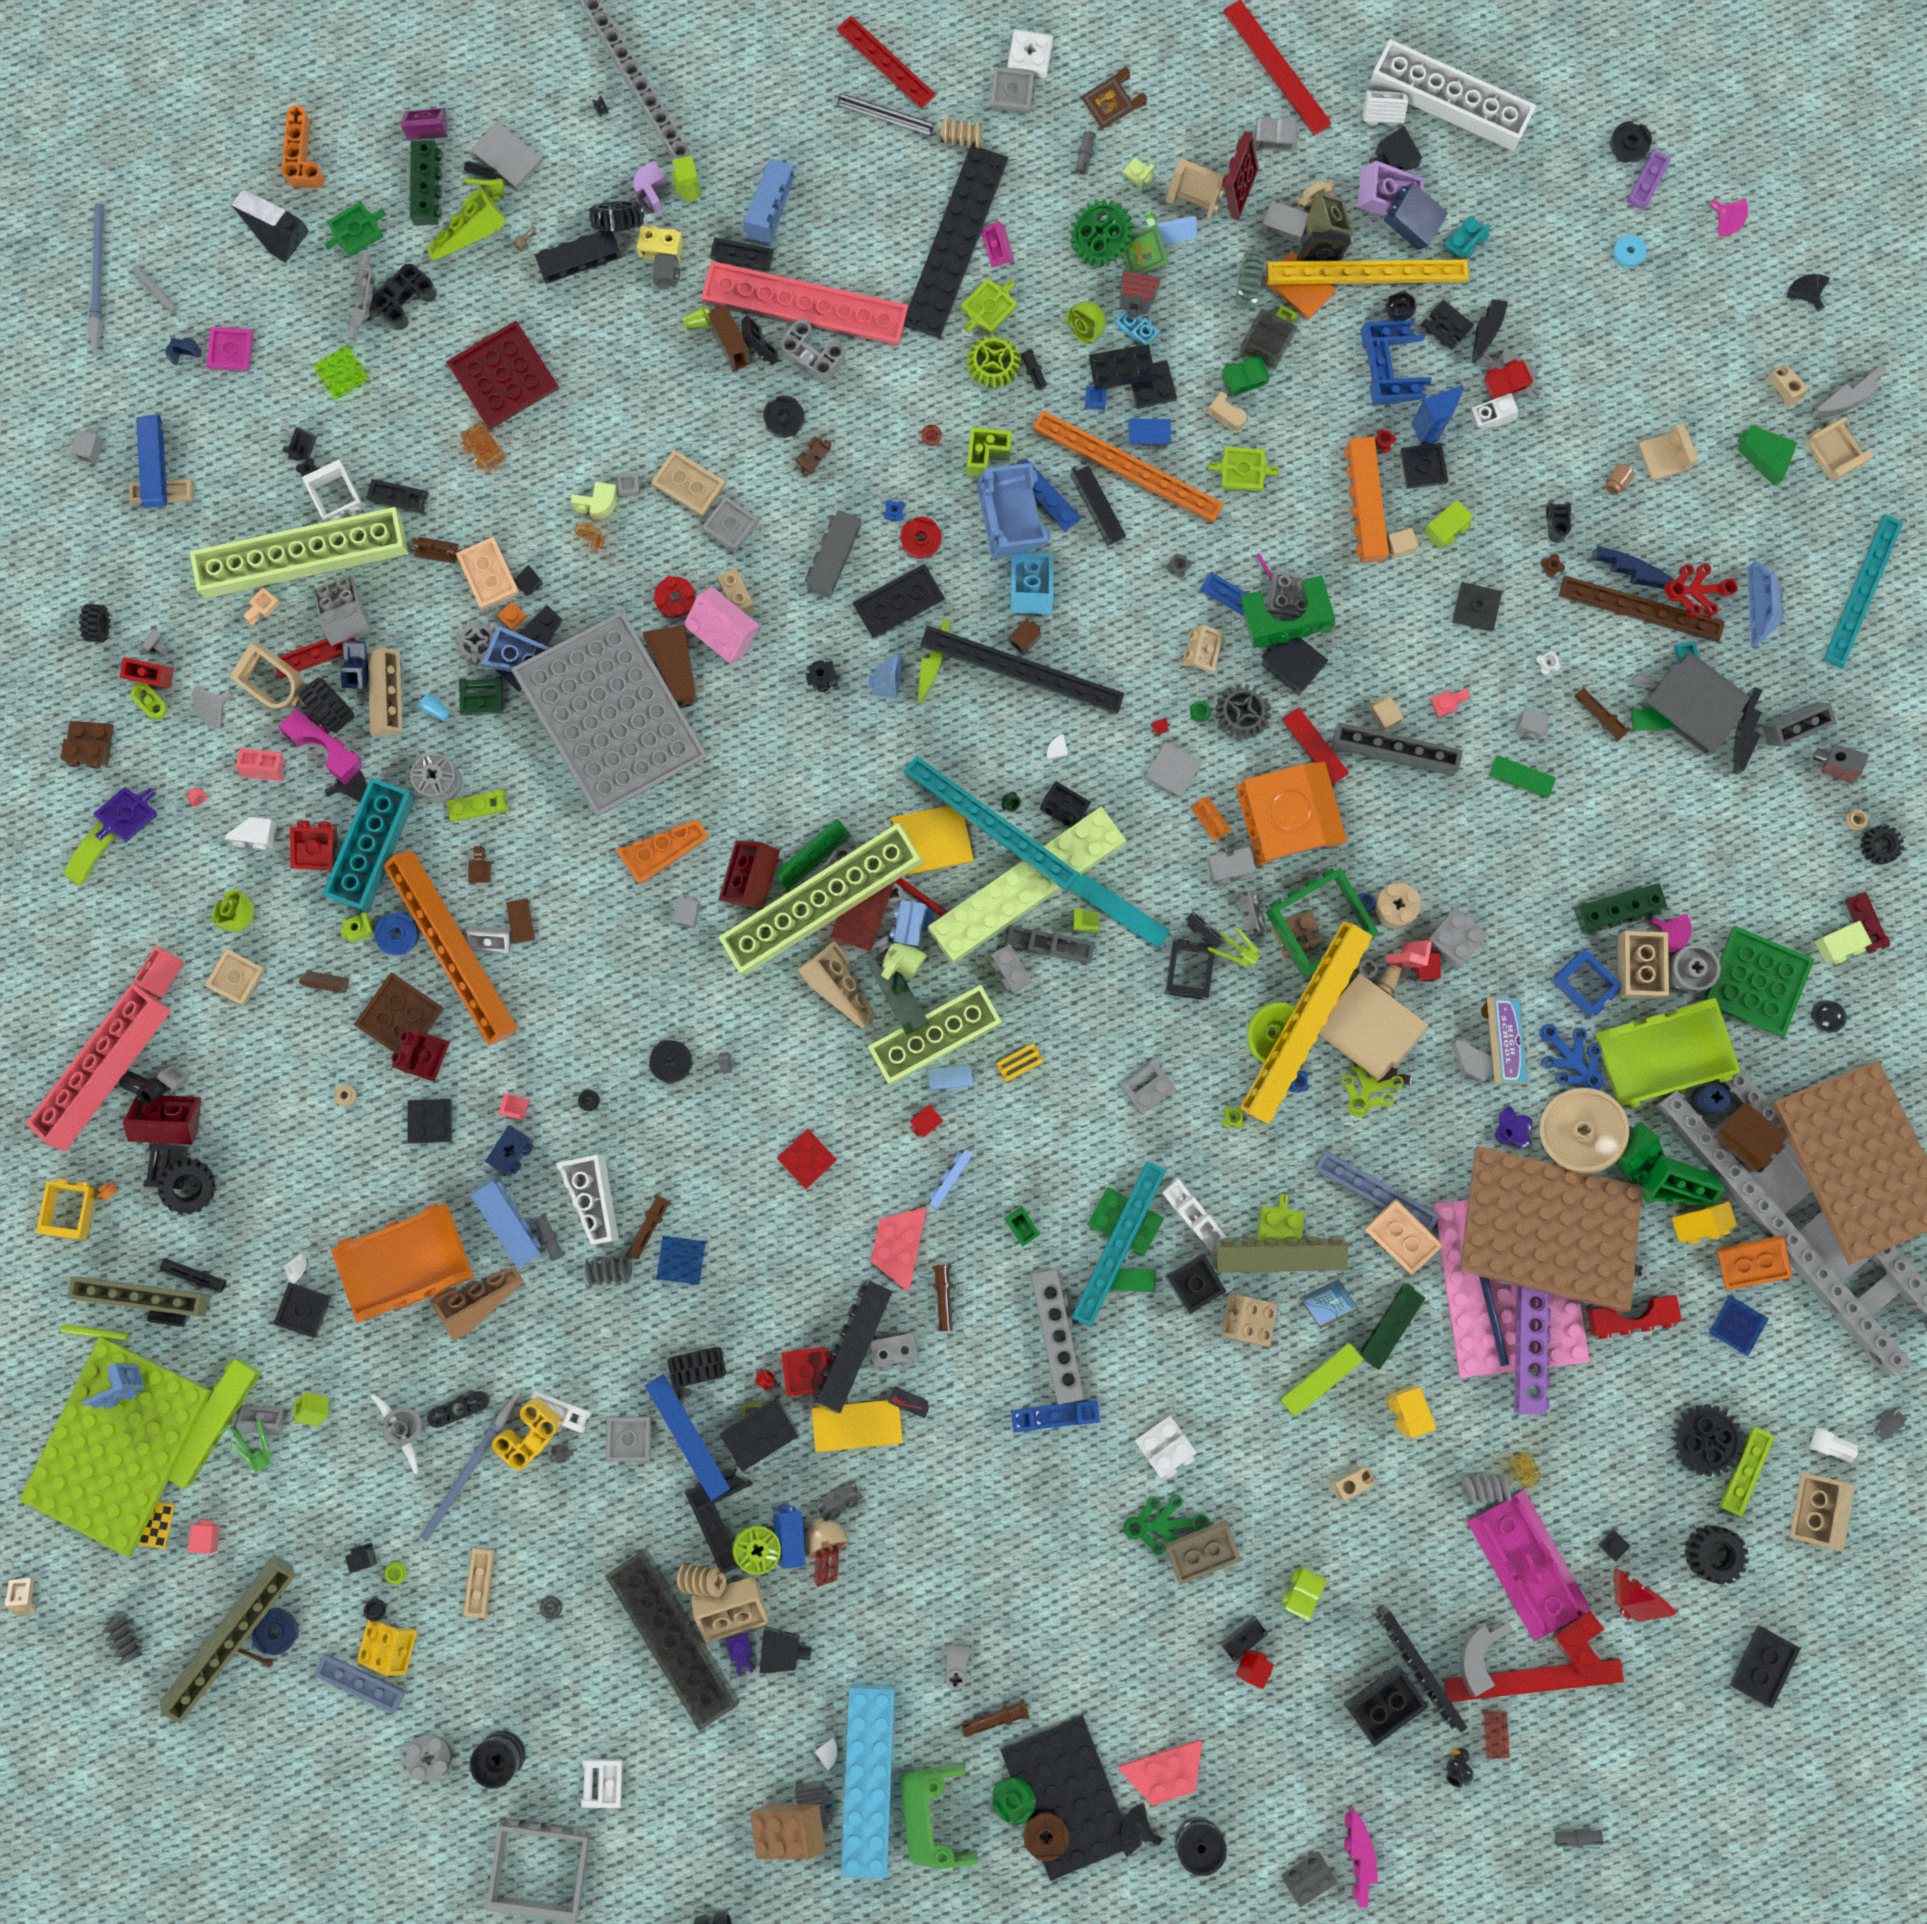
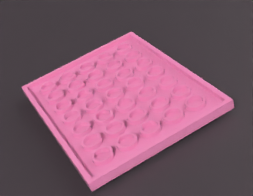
[1433,1200,1590,1378]

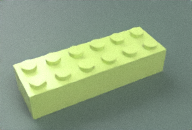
[868,985,1002,1086]

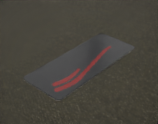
[888,1386,929,1418]

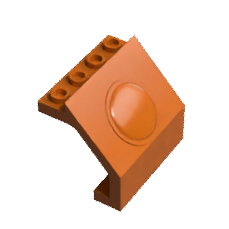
[1236,762,1347,866]

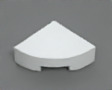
[1047,734,1068,760]
[284,1253,307,1284]
[815,1737,837,1770]

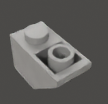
[1451,1039,1493,1083]

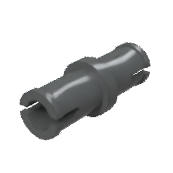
[1075,131,1096,175]
[534,1216,564,1261]
[1555,1829,1603,1848]

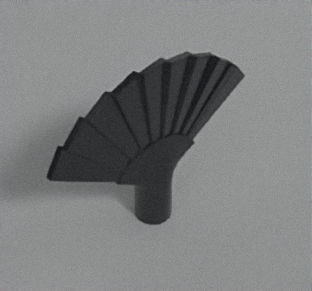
[1786,274,1830,311]
[324,770,366,803]
[1120,1803,1162,1857]

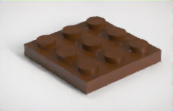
[354,972,445,1052]

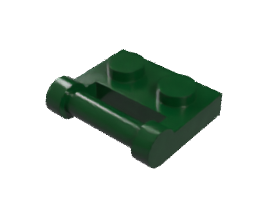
[459,676,503,716]

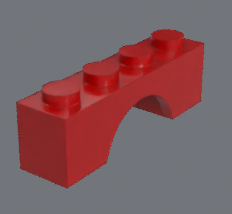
[1586,1295,1682,1339]

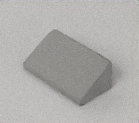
[466,926,511,953]
[235,1405,285,1435]

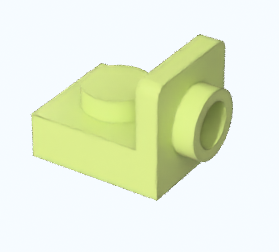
[1122,157,1155,189]

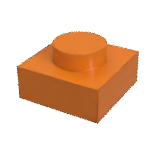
[497,602,527,631]

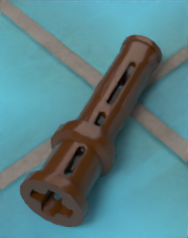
[1574,687,1631,742]
[627,1194,672,1260]
[932,1264,953,1331]
[961,1698,1030,1738]

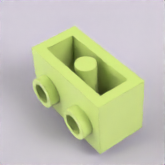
[1814,921,1872,965]

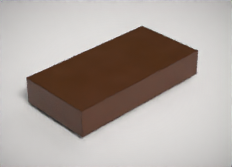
[506,898,535,944]

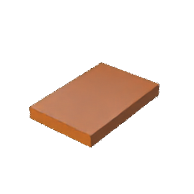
[1263,251,1336,320]
[1716,1235,1793,1291]

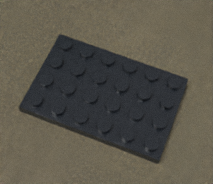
[1000,1715,1123,1881]

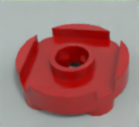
[900,516,942,559]
[654,576,696,618]

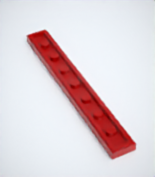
[1223,0,1332,136]
[1443,1658,1624,1702]

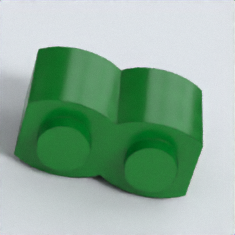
[1221,356,1270,397]

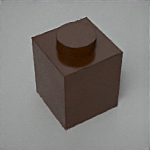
[1008,619,1041,656]

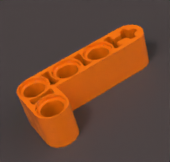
[281,105,325,188]

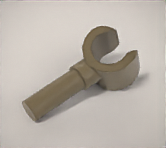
[515,226,537,252]

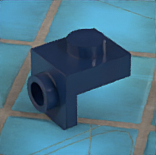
[166,338,201,365]

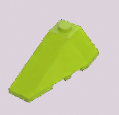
[426,186,507,261]

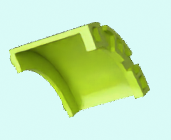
[1595,998,1741,1109]

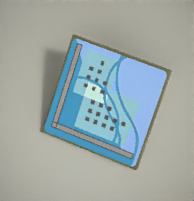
[1300,1279,1359,1329]

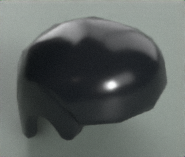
[1385,292,1417,321]
[1811,1000,1847,1033]

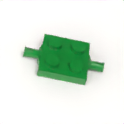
[323,201,387,257]

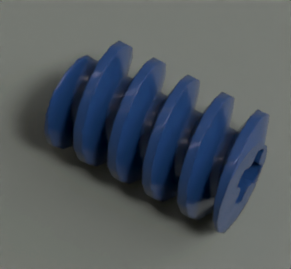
[1691,1084,1731,1114]

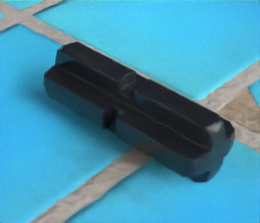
[464,161,498,179]
[147,1310,187,1327]

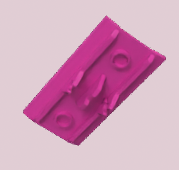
[1467,1489,1591,1641]

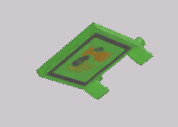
[1115,210,1169,274]

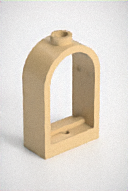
[229,643,305,709]

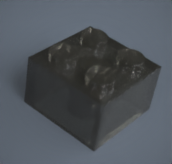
[1240,308,1298,370]

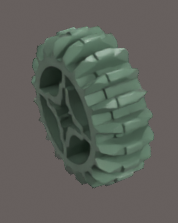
[1235,251,1265,308]

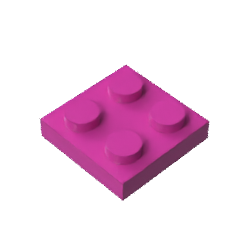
[206,327,254,371]

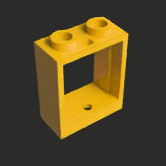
[36,1178,97,1240]

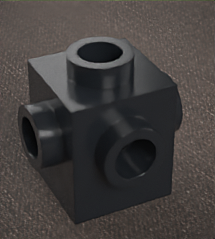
[805,660,838,692]

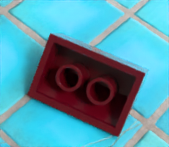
[718,840,780,910]
[123,1095,201,1145]

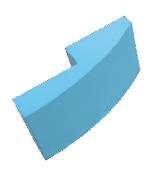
[1114,310,1159,345]

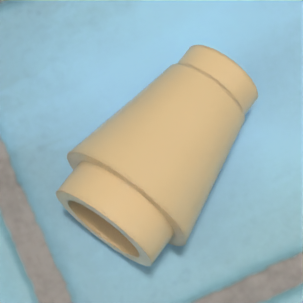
[1375,964,1402,996]

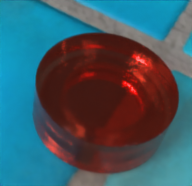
[921,425,942,447]

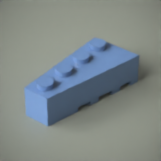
[482,625,550,672]
[471,1175,542,1268]

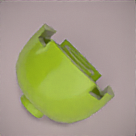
[1066,301,1106,344]
[211,889,255,932]

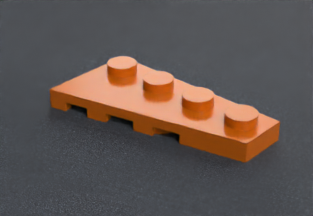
[615,819,710,885]

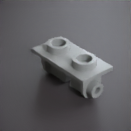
[1237,890,1266,935]

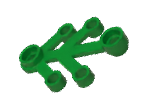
[1123,1494,1210,1555]

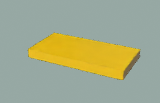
[811,1400,903,1452]

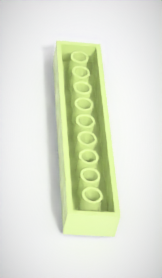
[190,507,409,599]
[928,806,1126,965]
[719,823,924,975]

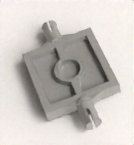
[1479,348,1541,403]

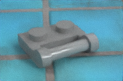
[1119,1059,1176,1115]

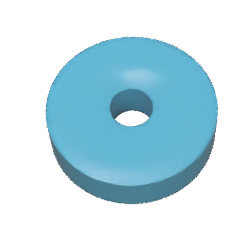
[1613,235,1647,268]

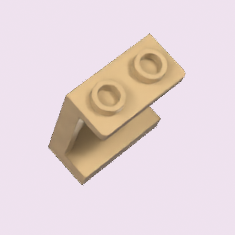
[1165,158,1225,219]
[1805,417,1874,483]

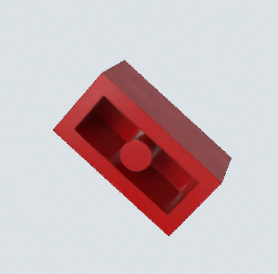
[119,657,174,688]

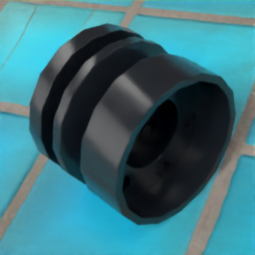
[469,1730,526,1789]

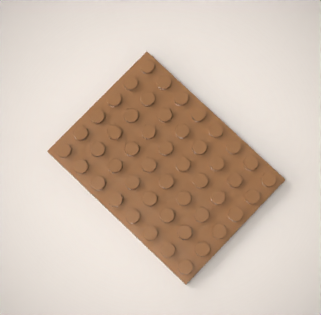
[1771,1060,1927,1265]
[1459,1146,1642,1312]

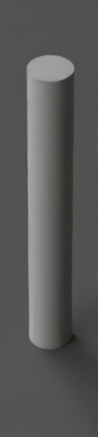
[132,265,178,314]

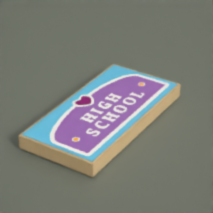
[1487,997,1528,1084]

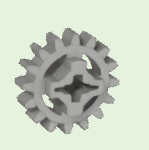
[454,620,496,666]

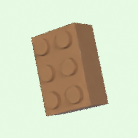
[750,1804,826,1860]

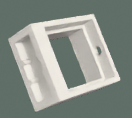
[302,460,365,522]

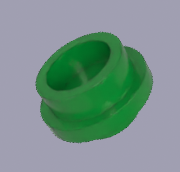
[1190,701,1211,722]

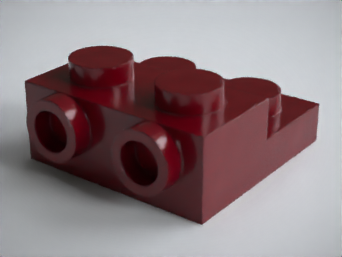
[391,1026,450,1082]

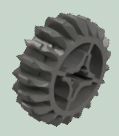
[1215,684,1271,740]

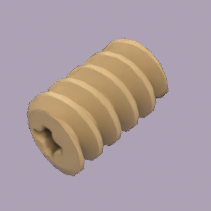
[939,117,982,149]
[677,1564,726,1597]

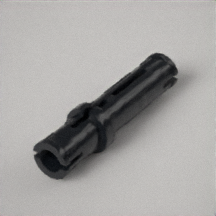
[160,1258,227,1293]

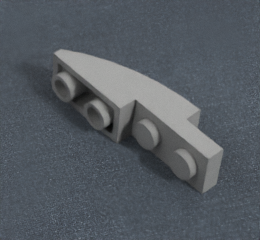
[1810,364,1888,419]

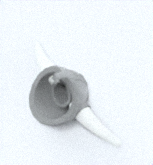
[371,1395,421,1474]

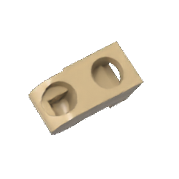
[1768,365,1808,408]
[1208,391,1247,431]
[1329,1465,1376,1501]

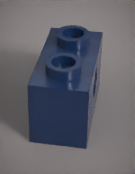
[485,1125,534,1176]

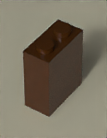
[708,305,751,372]
[1713,1102,1788,1172]

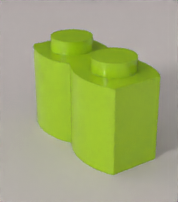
[1281,1566,1327,1621]

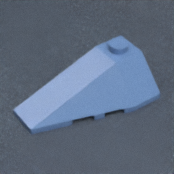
[868,653,904,698]

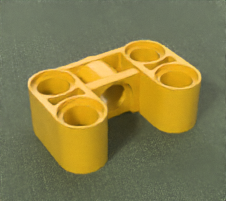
[492,1398,562,1470]

